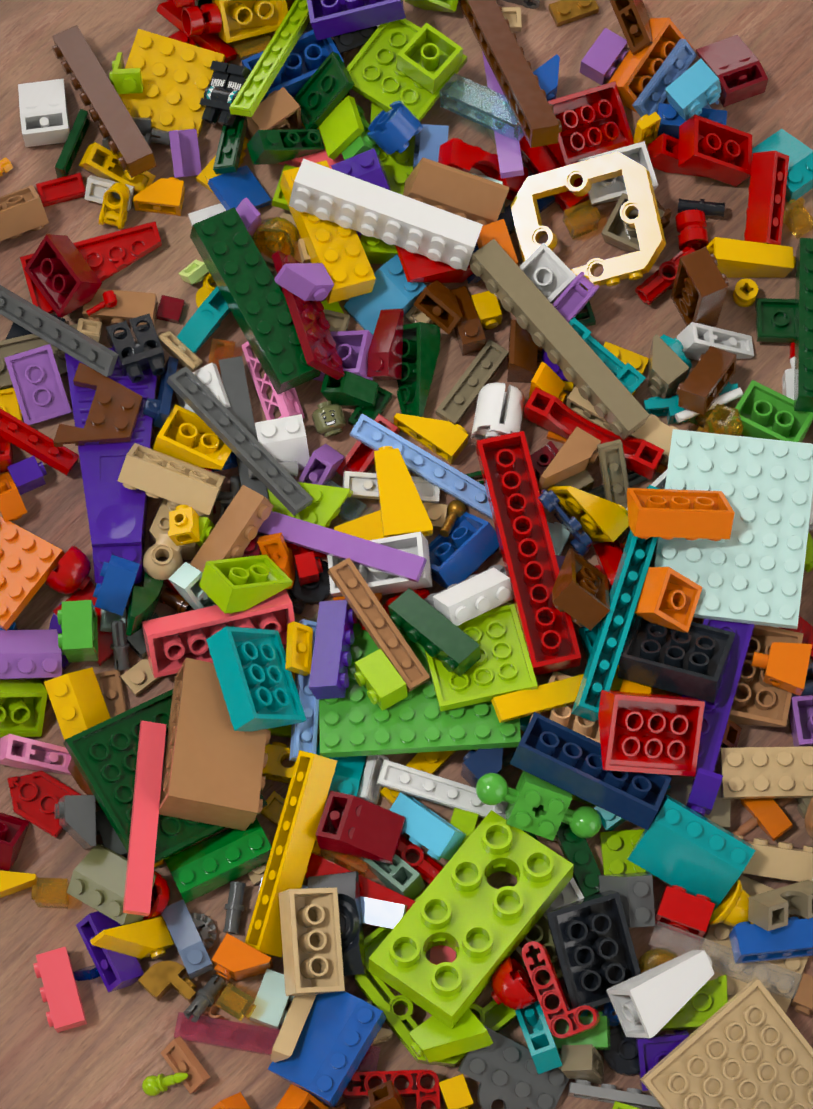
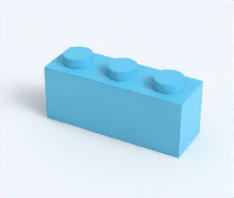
[390,792,466,861]

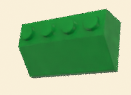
[165,818,272,904]

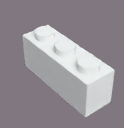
[433,567,513,626]

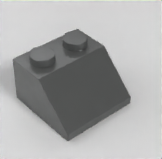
[54,795,96,849]
[599,872,655,928]

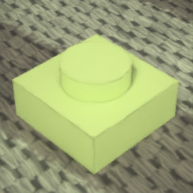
[178,259,209,285]

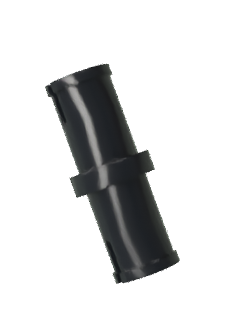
[677,198,725,218]

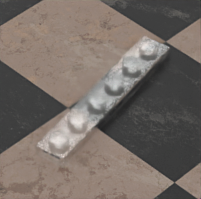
[648,921,802,1000]

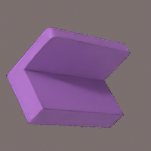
[169,129,202,178]

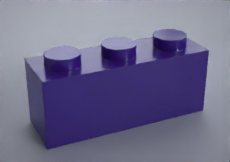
[76,911,144,993]

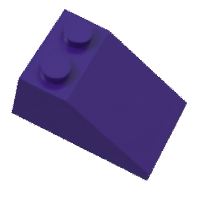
[331,148,392,236]

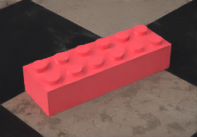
[142,589,295,678]

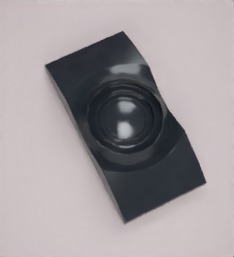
[307,871,367,976]

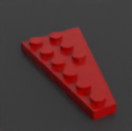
[20,221,162,314]

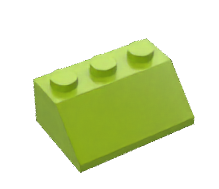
[0,679,48,738]

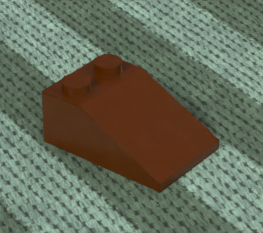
[552,548,610,631]

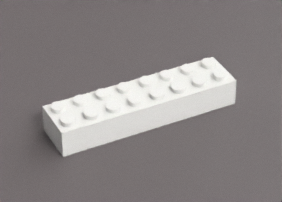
[289,159,483,271]

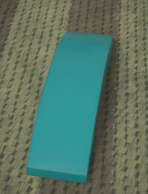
[569,317,646,394]

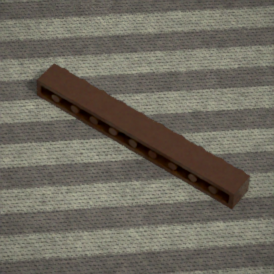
[460,0,562,148]

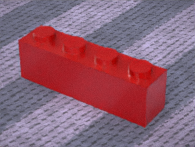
[518,131,589,216]
[744,150,789,245]

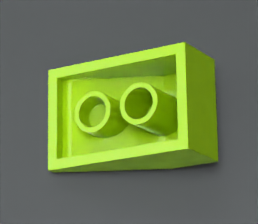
[199,555,293,614]

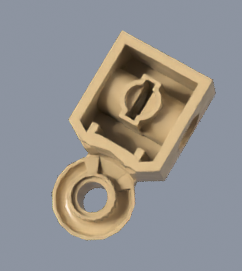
[142,499,213,580]

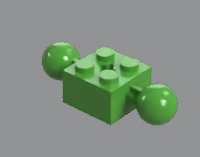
[476,771,602,841]

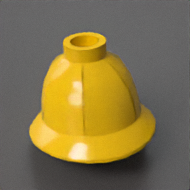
[709,879,754,927]

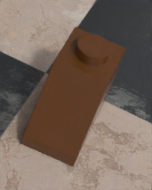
[413,280,462,335]

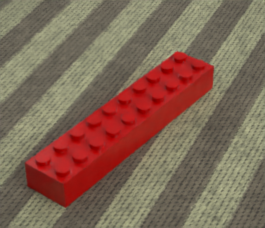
[476,431,581,676]

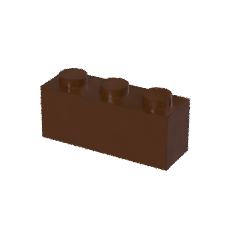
[677,346,737,415]

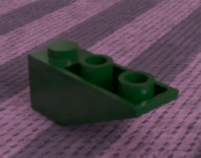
[247,129,325,165]

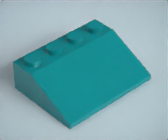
[206,626,307,732]
[627,794,756,910]

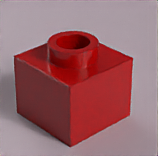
[294,551,323,585]

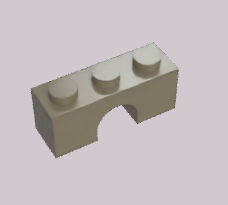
[748,880,813,931]

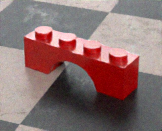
[438,138,528,201]

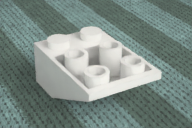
[18,79,70,147]

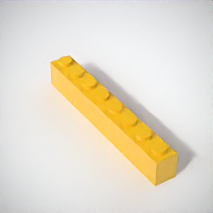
[245,750,337,958]

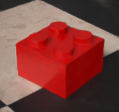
[655,885,715,942]

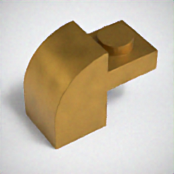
[138,961,197,1004]

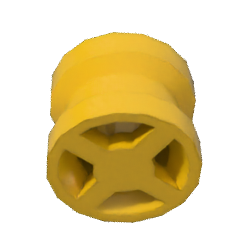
[733,278,758,307]

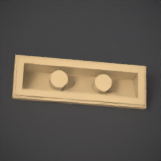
[271,994,317,1063]

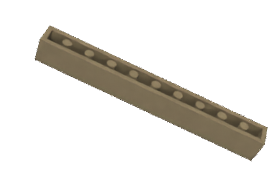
[469,239,650,440]

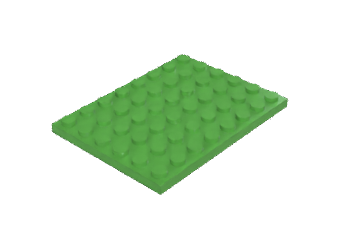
[319,623,521,758]

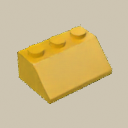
[44,667,111,740]

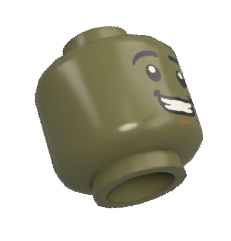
[312,401,346,438]

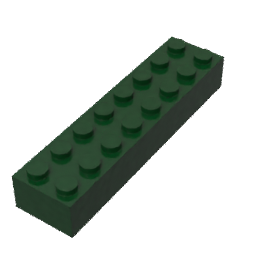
[190,207,321,394]
[794,238,813,412]

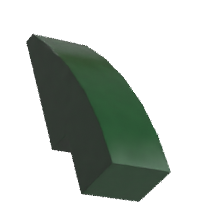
[126,572,164,636]

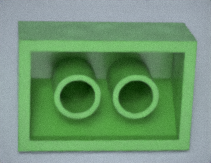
[728,380,813,443]

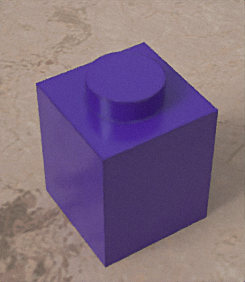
[8,456,47,495]

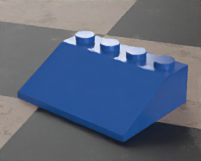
[268,991,387,1108]

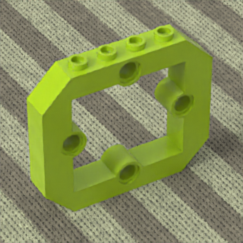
[355,896,517,1067]

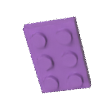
[4,344,72,426]

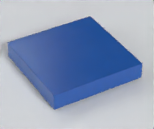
[208,165,272,210]

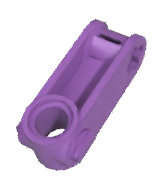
[552,271,600,323]

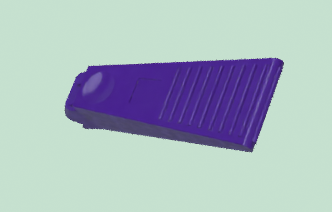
[65,348,158,584]

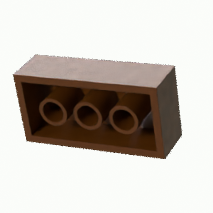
[671,247,729,327]

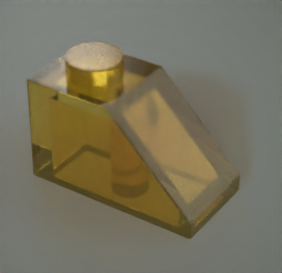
[215,980,256,1021]

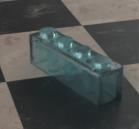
[440,73,524,142]

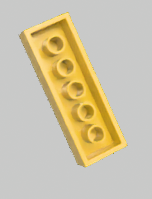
[280,160,376,304]

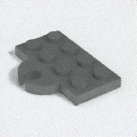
[457,1025,569,1109]

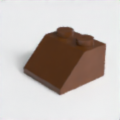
[507,320,542,383]

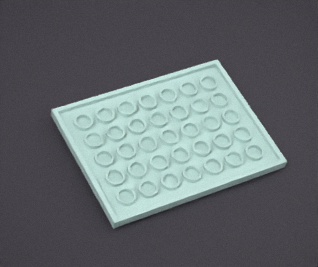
[654,429,813,629]

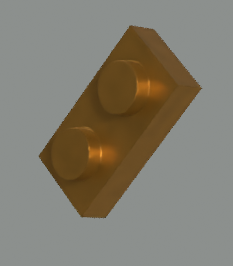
[548,0,599,27]

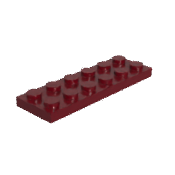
[271,250,345,380]

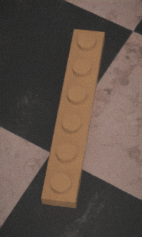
[328,558,430,692]

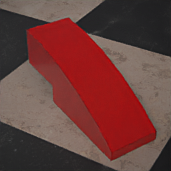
[336,414,401,476]

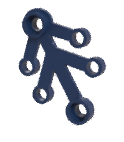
[538,489,593,557]

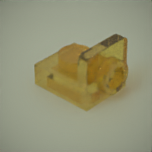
[783,197,813,239]

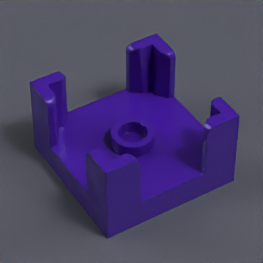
[635,1029,689,1091]

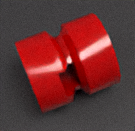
[181,3,222,37]
[675,209,709,251]

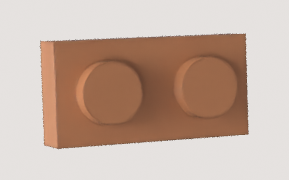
[161,1036,210,1094]

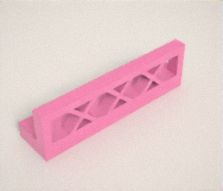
[241,341,305,420]

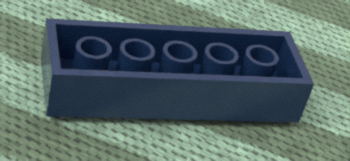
[510,712,672,830]

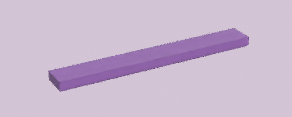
[482,51,524,179]
[257,511,427,583]

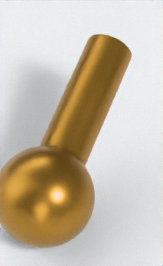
[440,500,466,537]

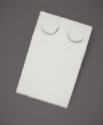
[578,141,658,205]
[519,243,576,304]

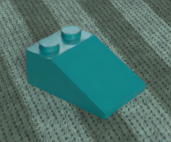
[752,129,813,205]
[316,740,367,804]

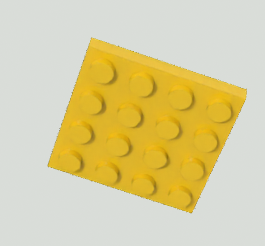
[118,29,225,138]

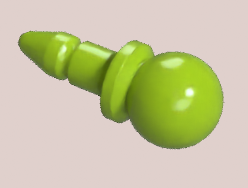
[142,1073,188,1096]

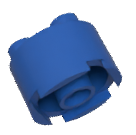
[367,101,423,155]

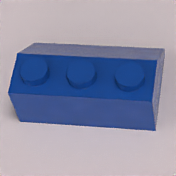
[428,512,499,589]

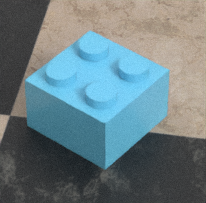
[665,59,721,122]

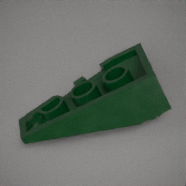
[397,322,440,417]

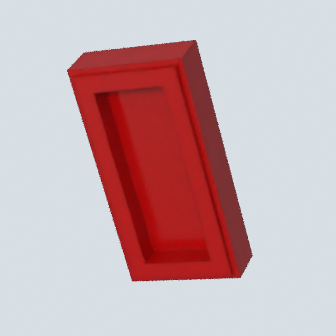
[36,172,86,207]

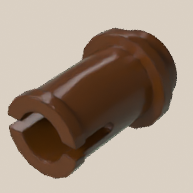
[159,588,191,614]

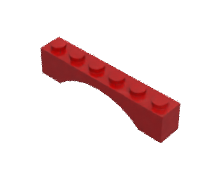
[523,387,665,480]

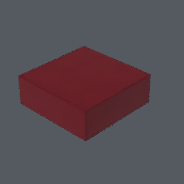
[156,295,185,324]

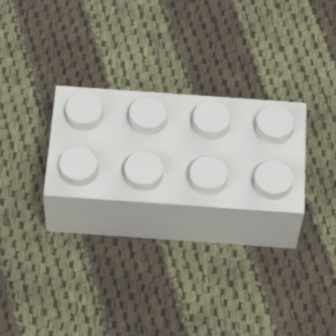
[327,532,432,597]

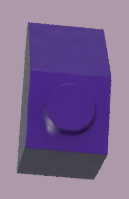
[686,768,723,816]

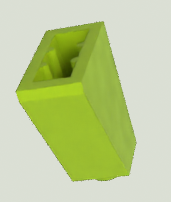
[409,1008,493,1063]

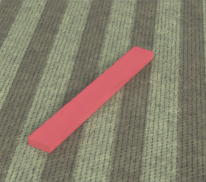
[123,721,167,916]

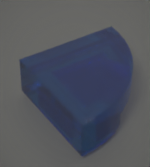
[73,965,100,981]

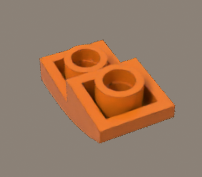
[740,798,793,841]

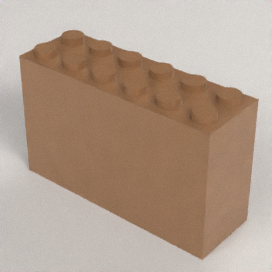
[159,658,271,831]

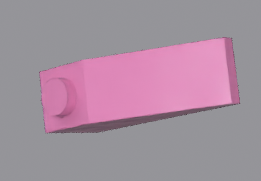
[0,734,71,775]

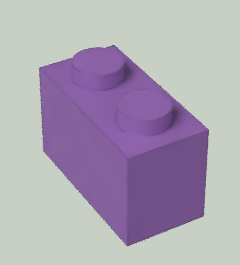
[580,28,629,85]

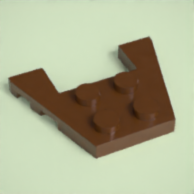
[53,363,143,447]

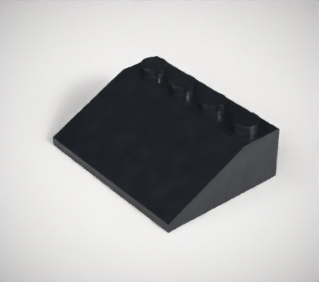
[617,615,736,703]
[546,890,641,1009]

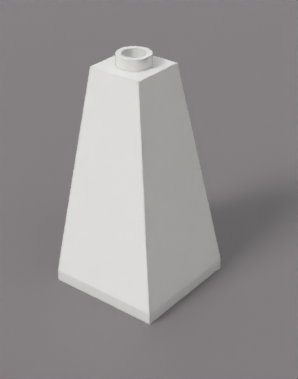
[606,950,715,1038]

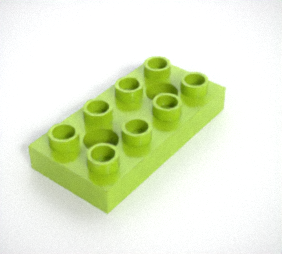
[368,810,574,1029]

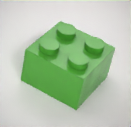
[57,600,98,662]

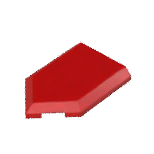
[7,770,81,838]

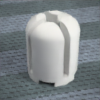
[471,382,525,440]

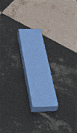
[632,39,697,117]

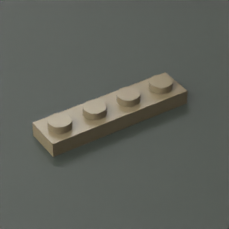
[436,339,509,425]

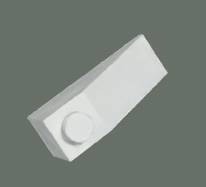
[677,322,754,360]

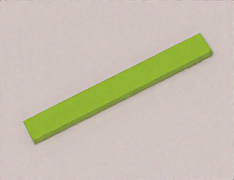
[229,0,310,117]

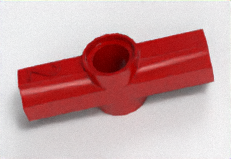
[635,246,695,305]
[395,835,443,885]

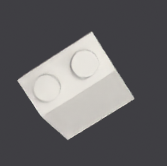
[255,414,310,471]

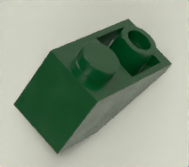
[321,371,379,406]

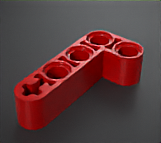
[521,941,600,1039]
[342,1069,440,1109]

